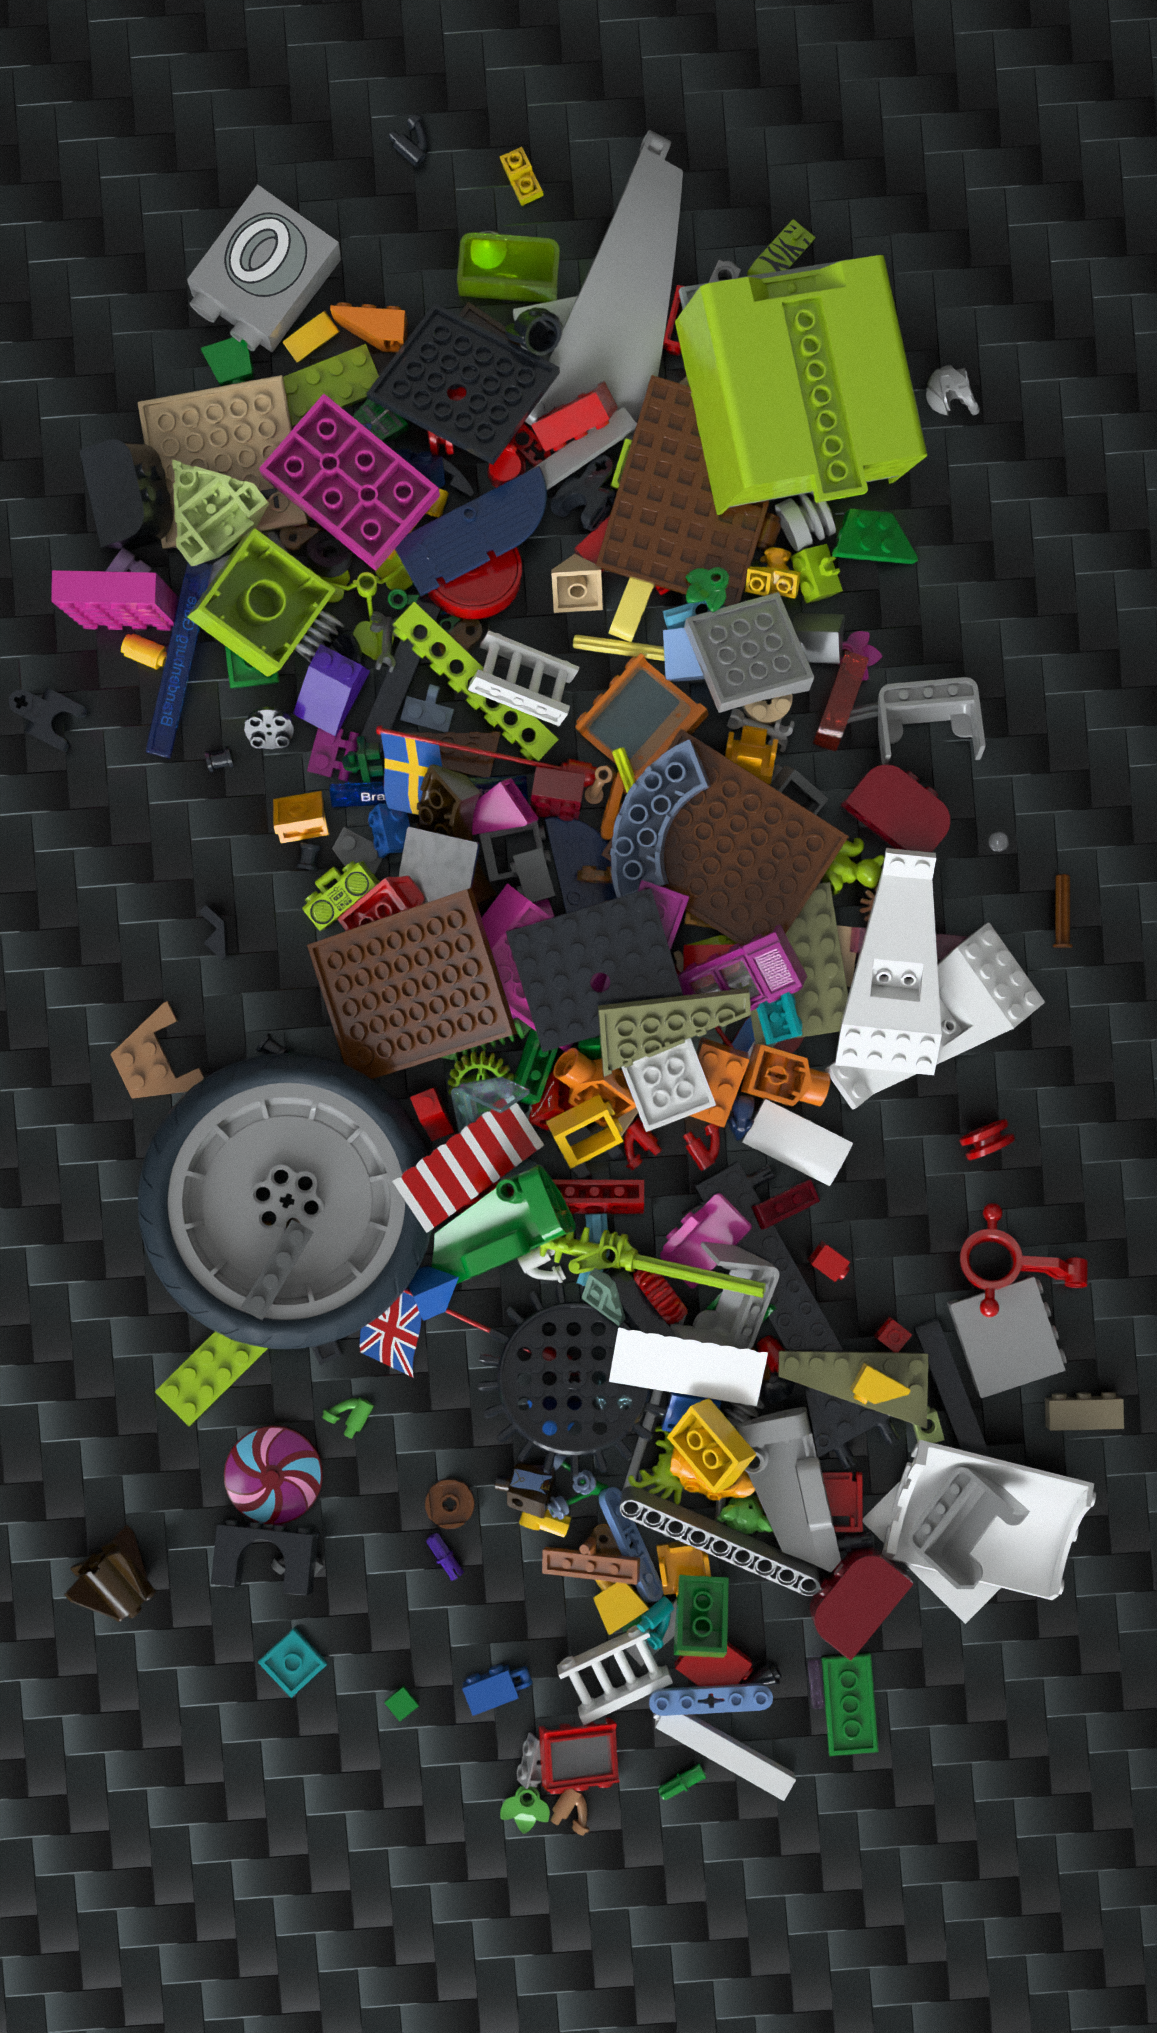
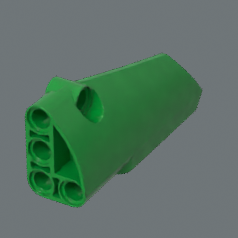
[431,1165,576,1284]

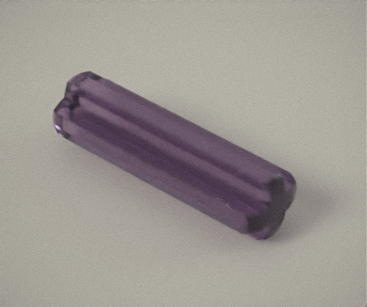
[808,1659,825,1709]

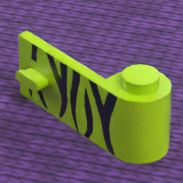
[747,219,815,276]

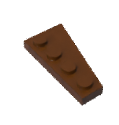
[408,732,501,781]

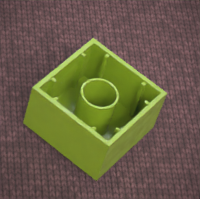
[187,528,336,677]

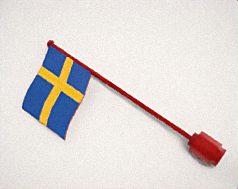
[376,725,597,815]

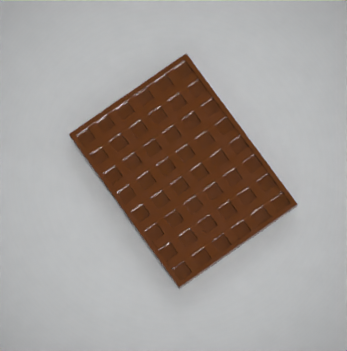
[596,375,769,607]

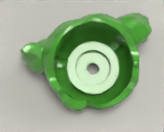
[717,1494,773,1535]

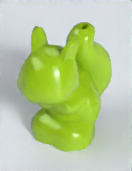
[821,838,884,896]

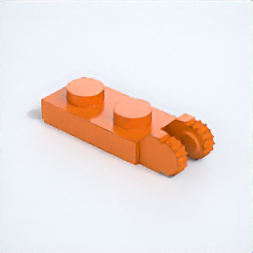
[600,772,627,840]

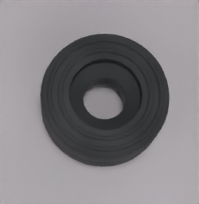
[307,531,352,578]

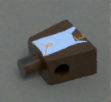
[495,1464,555,1519]

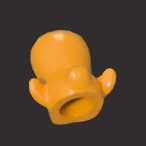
[760,547,791,570]

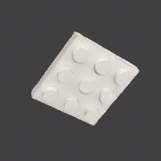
[621,1038,716,1132]

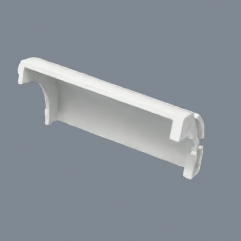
[882,1440,1096,1600]

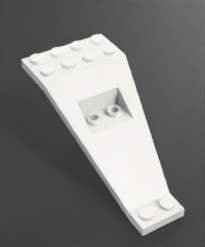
[835,848,942,1075]
[824,922,1045,1109]

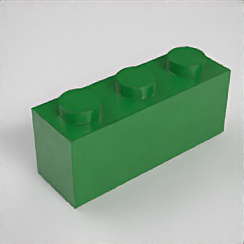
[508,1028,558,1105]

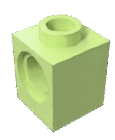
[913,1406,945,1443]

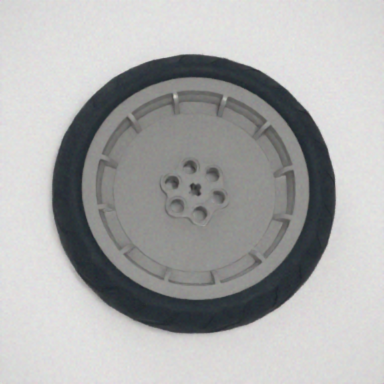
[138,1053,432,1349]

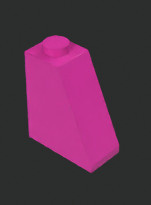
[472,778,539,835]

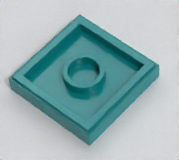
[258,1627,328,1698]

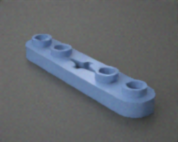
[599,1487,663,1603]
[649,1683,773,1716]

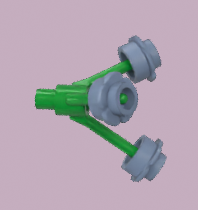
[545,1454,608,1519]

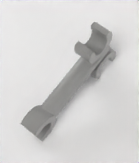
[727,709,795,752]

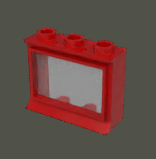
[539,1717,620,1794]

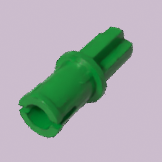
[658,1764,706,1800]

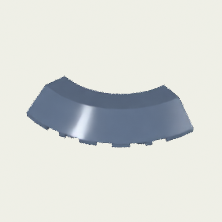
[610,739,711,897]

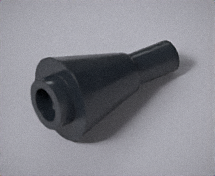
[741,1662,782,1687]

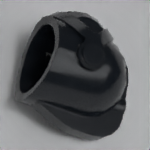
[505,308,563,356]

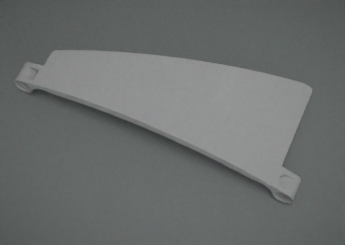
[525,130,683,442]

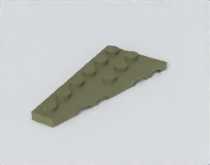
[598,988,751,1077]
[778,1350,928,1429]

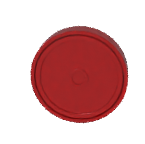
[427,547,522,619]

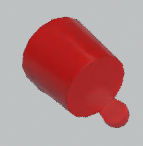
[487,443,526,488]

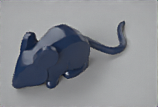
[727,1092,754,1141]

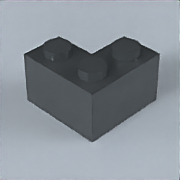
[510,848,556,903]

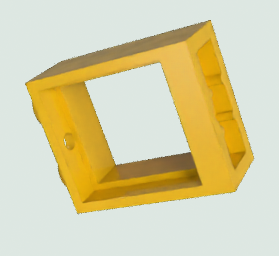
[546,1094,624,1169]

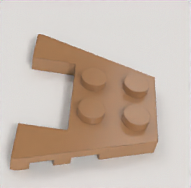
[111,1001,205,1098]

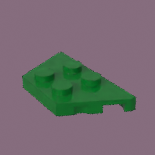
[832,509,918,564]

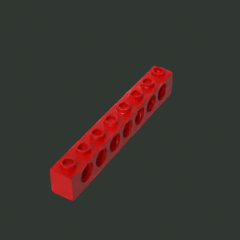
[454,1179,644,1214]

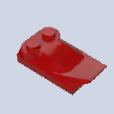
[337,875,425,931]

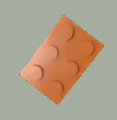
[690,1037,750,1127]

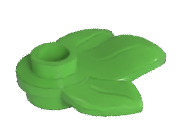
[500,1785,550,1834]

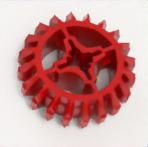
[633,1269,688,1325]

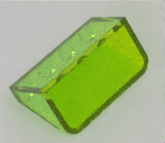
[457,232,560,303]

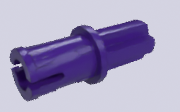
[426,1533,464,1581]

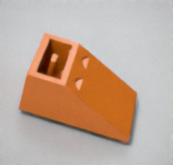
[330,303,408,352]

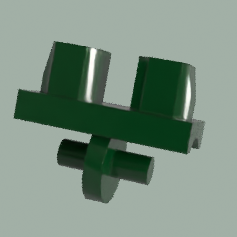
[342,736,384,785]

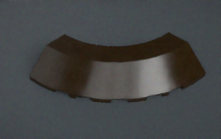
[416,764,497,916]

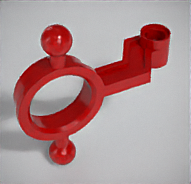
[960,1203,1088,1317]

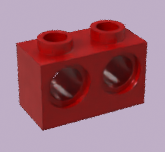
[807,1240,850,1282]

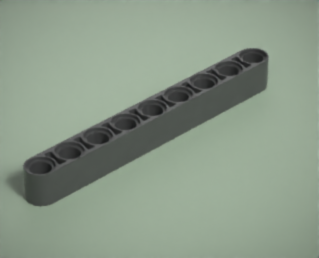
[620,1486,820,1596]

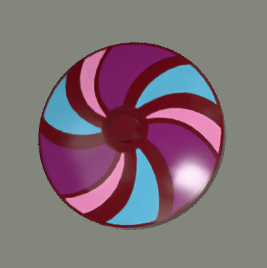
[224,1425,323,1525]

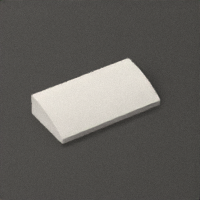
[742,1099,853,1186]

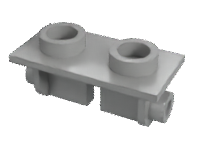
[517,1732,542,1789]

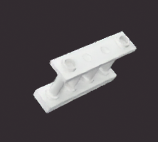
[468,631,579,726]
[557,1625,673,1725]

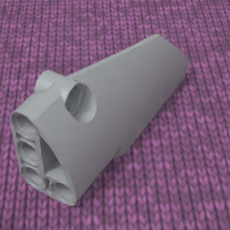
[735,1407,841,1572]

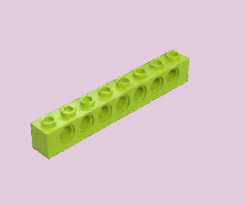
[392,602,559,761]

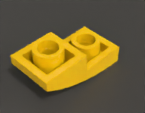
[500,147,544,206]
[283,311,340,362]
[745,567,801,599]

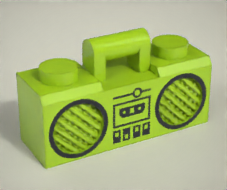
[302,861,380,931]

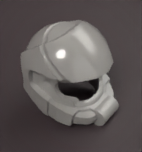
[926,365,980,416]

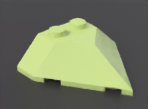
[172,459,269,566]

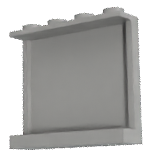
[947,1275,1067,1398]

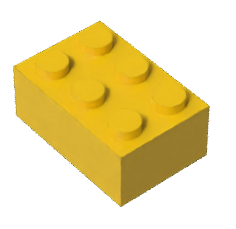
[667,1398,757,1494]

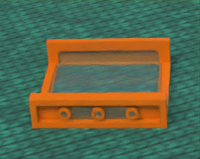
[575,653,709,781]

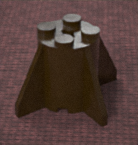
[64,1525,156,1622]

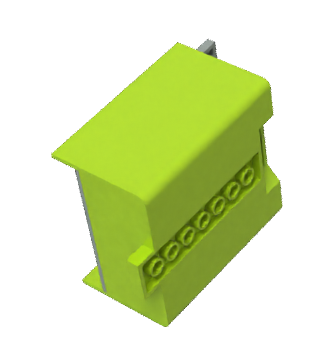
[675,255,927,515]

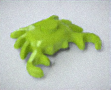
[628,1426,684,1504]

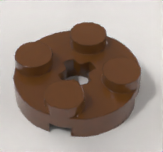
[425,1478,475,1529]

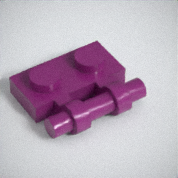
[307,728,360,782]

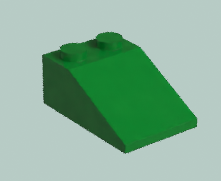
[674,1575,729,1658]

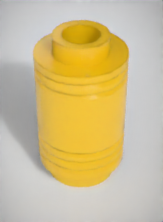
[121,634,169,670]

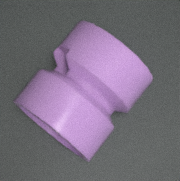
[105,547,152,573]

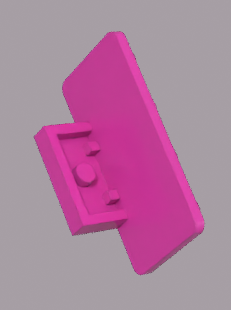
[660,1193,752,1288]

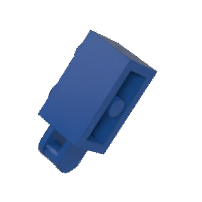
[462,1664,533,1716]

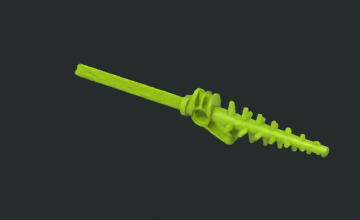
[540,1227,766,1298]

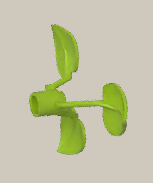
[308,553,413,660]

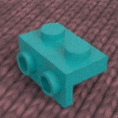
[756,992,802,1045]

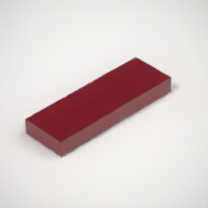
[752,1179,820,1230]

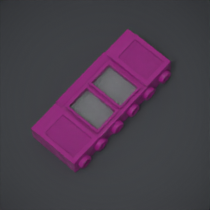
[677,924,808,1011]

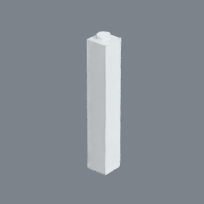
[653,1713,796,1801]

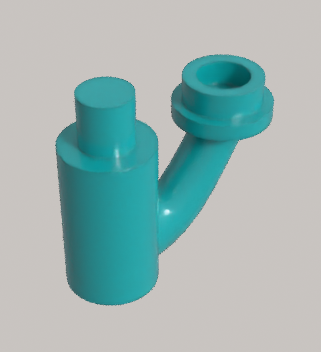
[637,1597,674,1650]

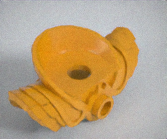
[670,1446,755,1500]

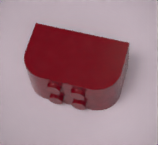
[840,765,950,853]
[810,1548,914,1661]

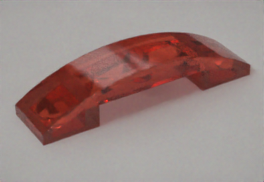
[813,650,869,751]

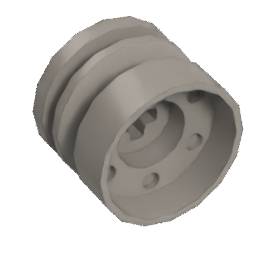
[775,492,836,552]

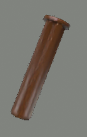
[1053,874,1073,948]

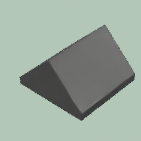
[792,613,845,664]

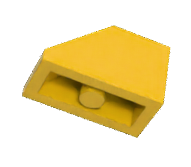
[850,1363,911,1404]

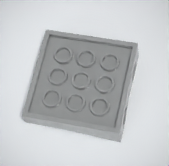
[684,592,814,713]

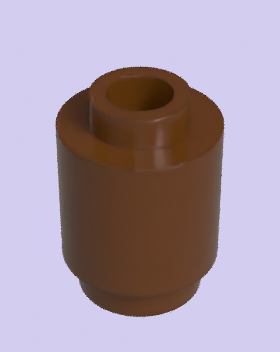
[756,513,781,551]

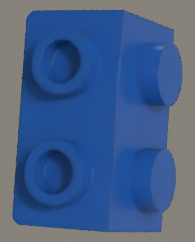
[368,804,410,858]

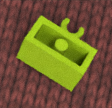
[790,544,843,604]

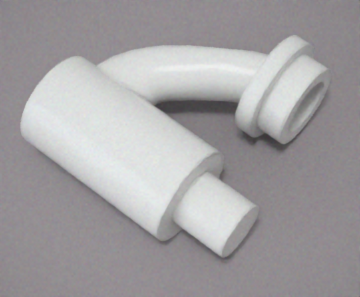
[517,1247,566,1283]

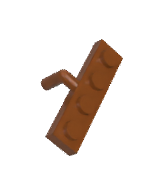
[542,1537,640,1585]

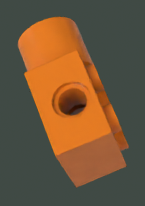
[741,1044,830,1106]
[553,1048,636,1127]

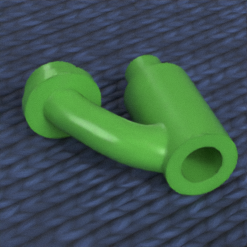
[322,1397,374,1439]

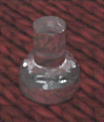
[989,832,1009,852]

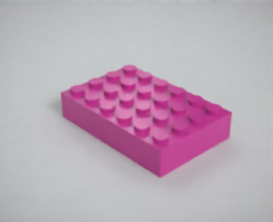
[259,394,440,571]
[52,570,179,631]

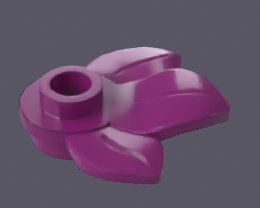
[838,631,882,681]

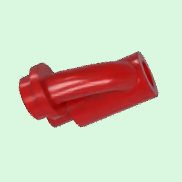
[624,1118,662,1171]
[683,1123,721,1171]

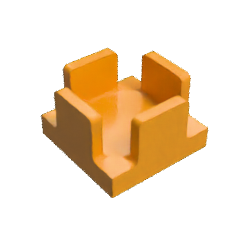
[725,726,778,784]
[656,1541,711,1597]

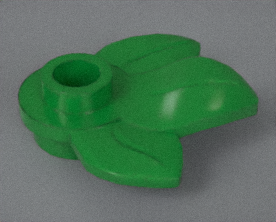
[686,567,729,612]

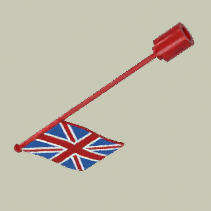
[360,1288,572,1377]

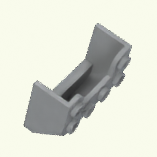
[908,1467,1031,1589]

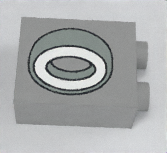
[187,184,341,352]

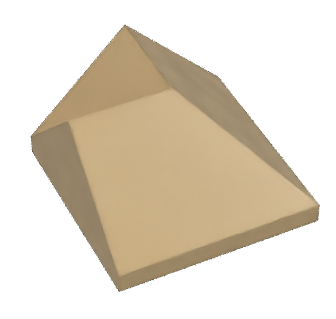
[551,554,603,613]

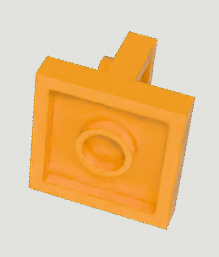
[273,791,329,843]

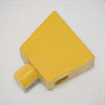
[593,1580,650,1635]

